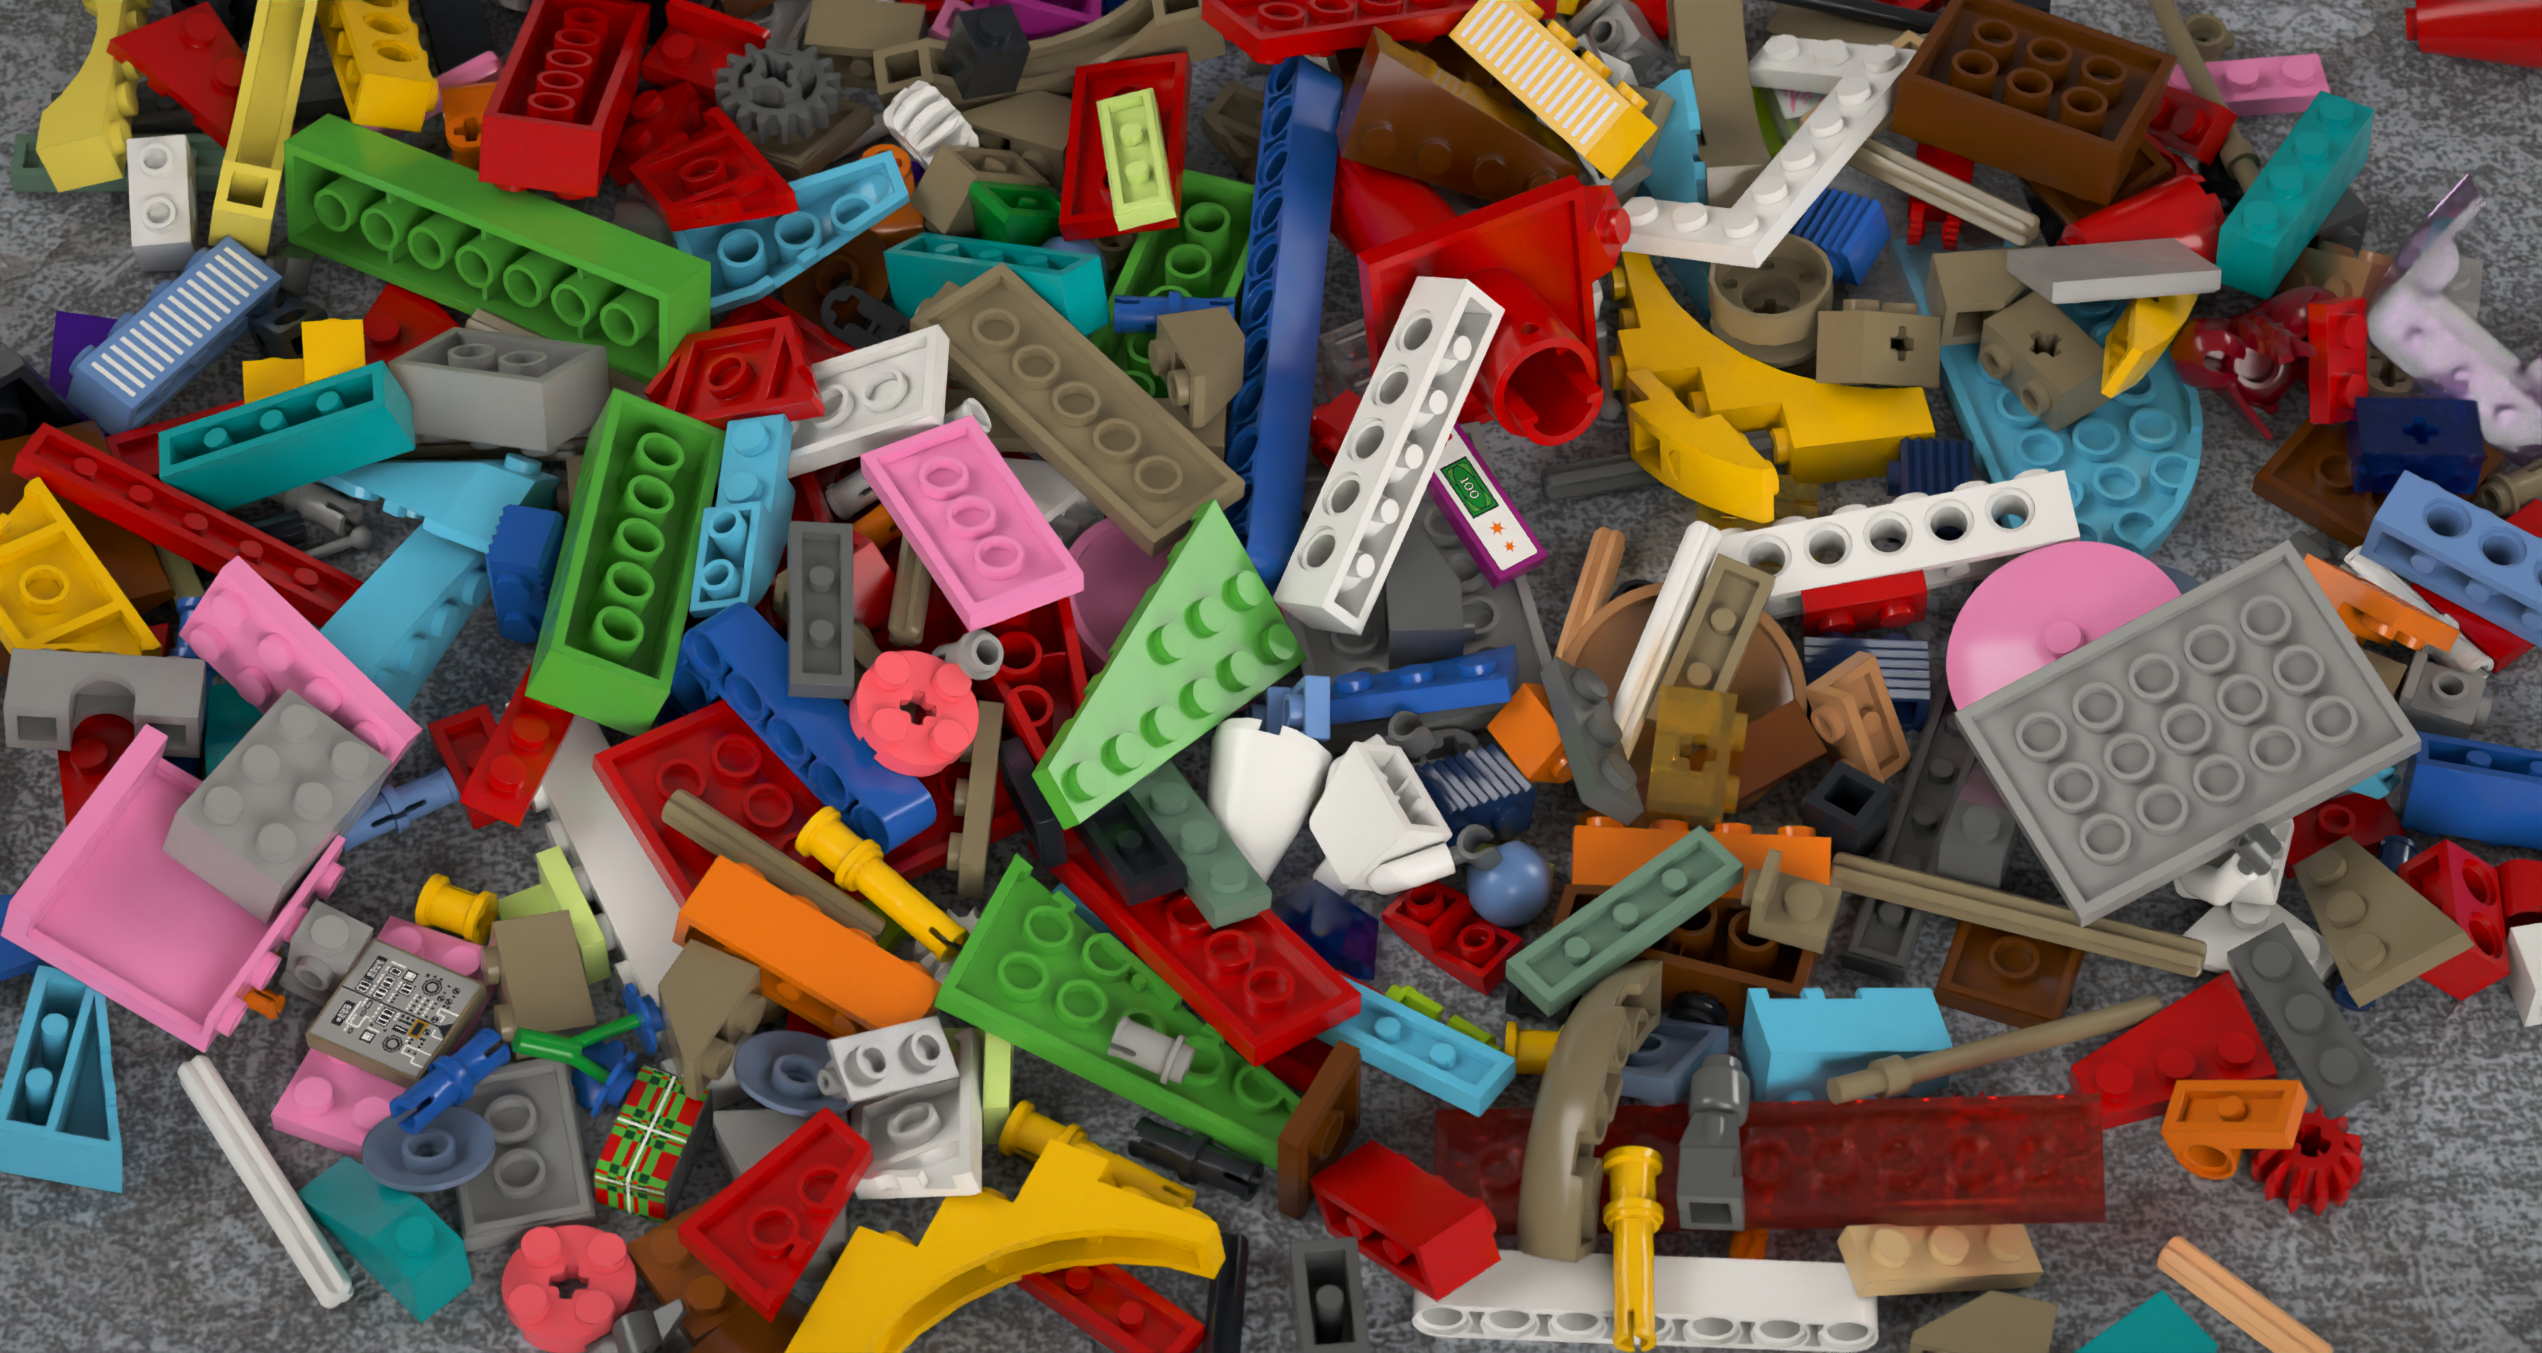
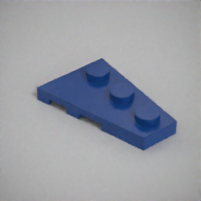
[1330,644,1519,725]

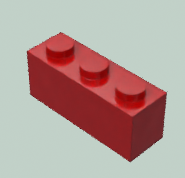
[1309,1139,1501,1302]

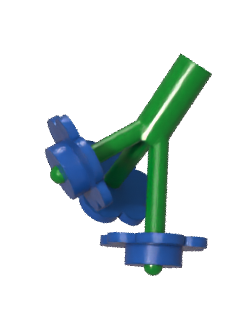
[512,982,663,1119]

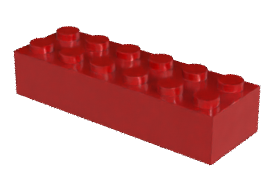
[478,0,651,200]

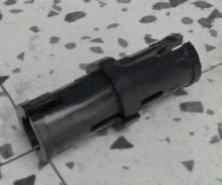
[1128,1116,1264,1203]

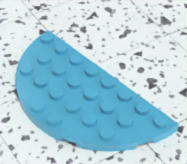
[1888,238,2203,559]

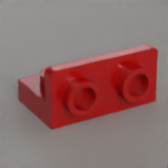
[641,0,771,105]

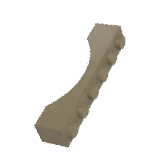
[872,0,1227,113]

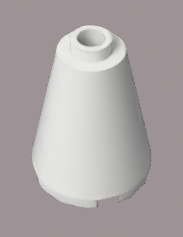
[1206,718,1333,883]

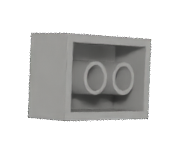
[388,327,610,457]
[162,688,392,924]

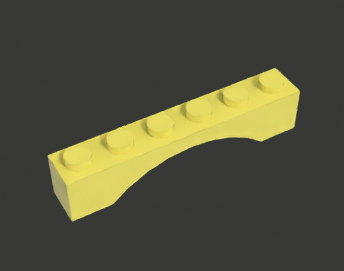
[36,0,154,193]
[208,0,319,256]

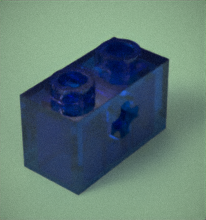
[2347,397,2485,494]

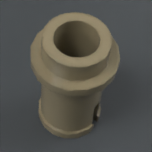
[2478,459,2542,519]

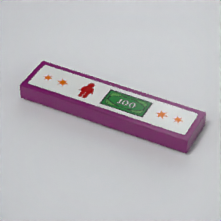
[1362,384,1548,590]

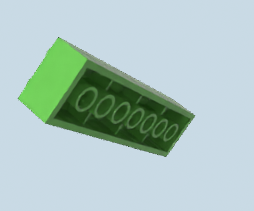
[284,113,711,385]

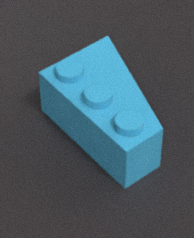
[0,965,122,1194]
[1739,988,1953,1125]

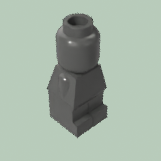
[1677,1054,1750,1231]

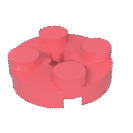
[849,651,979,777]
[501,1225,638,1353]

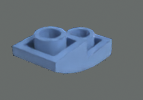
[1246,675,1330,745]

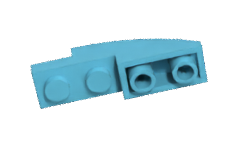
[689,413,796,618]

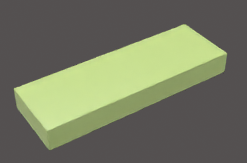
[1097,88,1176,231]

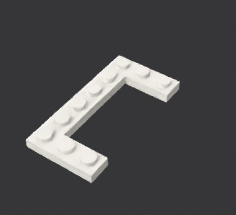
[1621,35,1917,268]

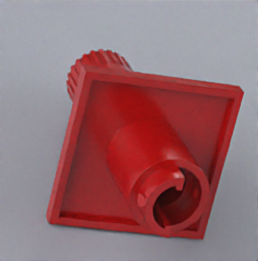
[1329,149,1603,446]

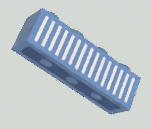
[66,235,283,435]

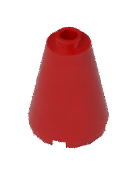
[2405,0,2542,70]
[2056,172,2226,265]

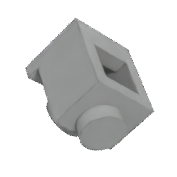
[1566,0,1666,79]
[2398,650,2494,740]
[279,899,374,1008]

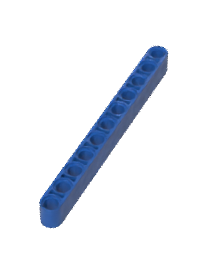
[1223,55,1343,598]

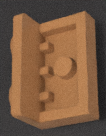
[2278,240,2412,330]
[1804,651,1912,784]

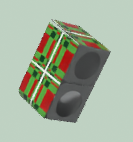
[594,1062,713,1224]

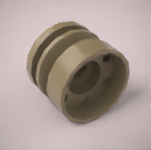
[1708,233,1833,379]

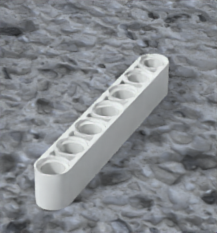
[1412,1250,1878,1353]

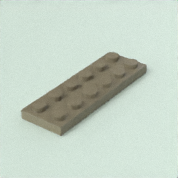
[910,262,1245,558]

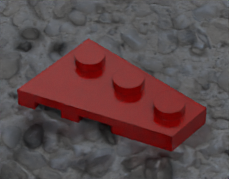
[106,1,298,150]
[2068,970,2278,1133]

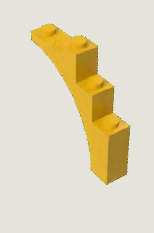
[1607,251,1936,487]
[785,1139,1226,1353]

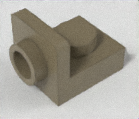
[1741,848,1843,954]

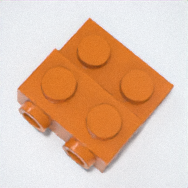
[2303,553,2460,653]

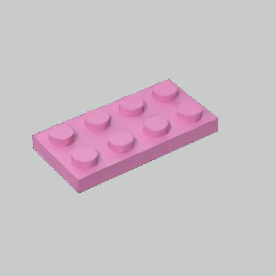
[860,415,1084,632]
[178,555,422,783]
[271,916,496,1159]

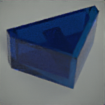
[1271,879,1379,980]

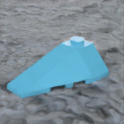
[1634,69,1711,320]
[671,150,910,316]
[319,453,561,554]

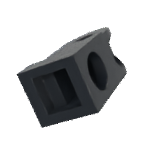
[247,297,329,359]

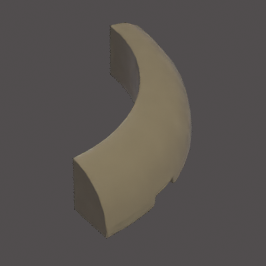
[1666,0,1772,209]
[1516,960,1663,1263]

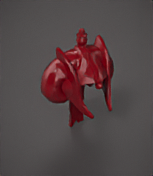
[2169,286,2338,441]

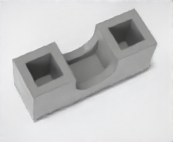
[3,648,207,758]

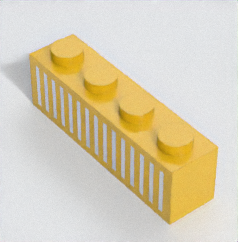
[1448,0,1658,181]

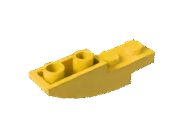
[1625,368,1779,523]

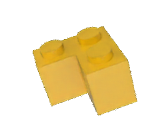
[242,318,366,405]

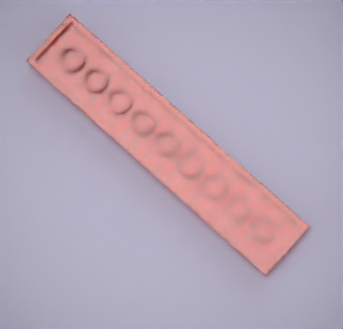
[1433,1094,2106,1235]

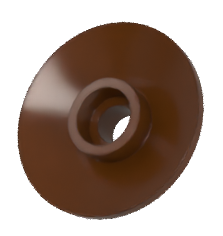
[781,229,890,332]

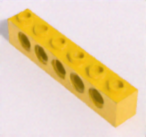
[316,0,438,133]

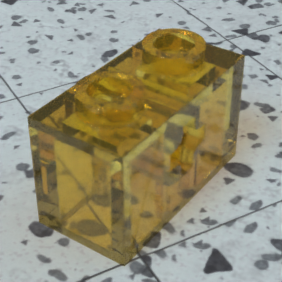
[1645,685,1748,829]

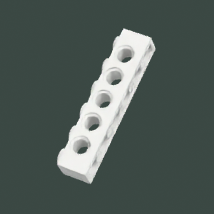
[1273,276,1505,635]
[1706,469,2080,620]

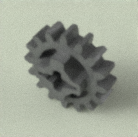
[715,38,840,144]

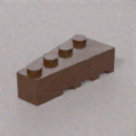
[1335,26,1582,202]
[1551,884,1822,1028]

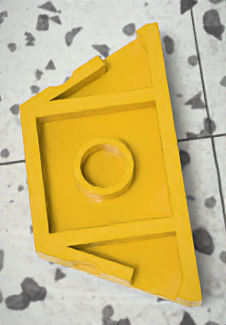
[0,477,162,657]

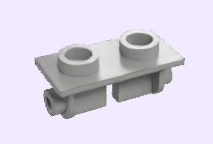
[817,1015,960,1104]

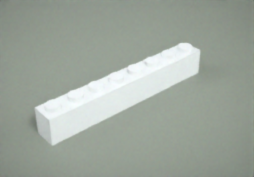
[505,702,753,1111]

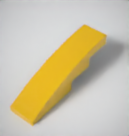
[2101,294,2198,398]

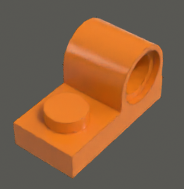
[2160,1080,2308,1180]

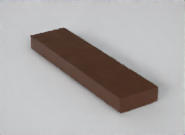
[1576,698,1828,831]

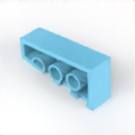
[319,523,490,712]

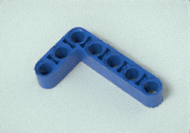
[656,602,937,855]

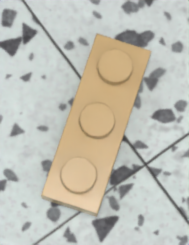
[1836,1217,2043,1297]

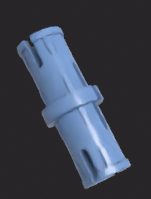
[342,765,459,853]

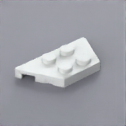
[851,1027,983,1200]

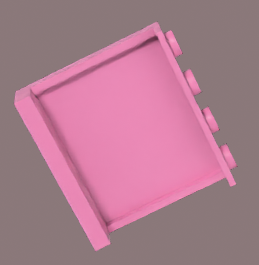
[1,724,346,1053]

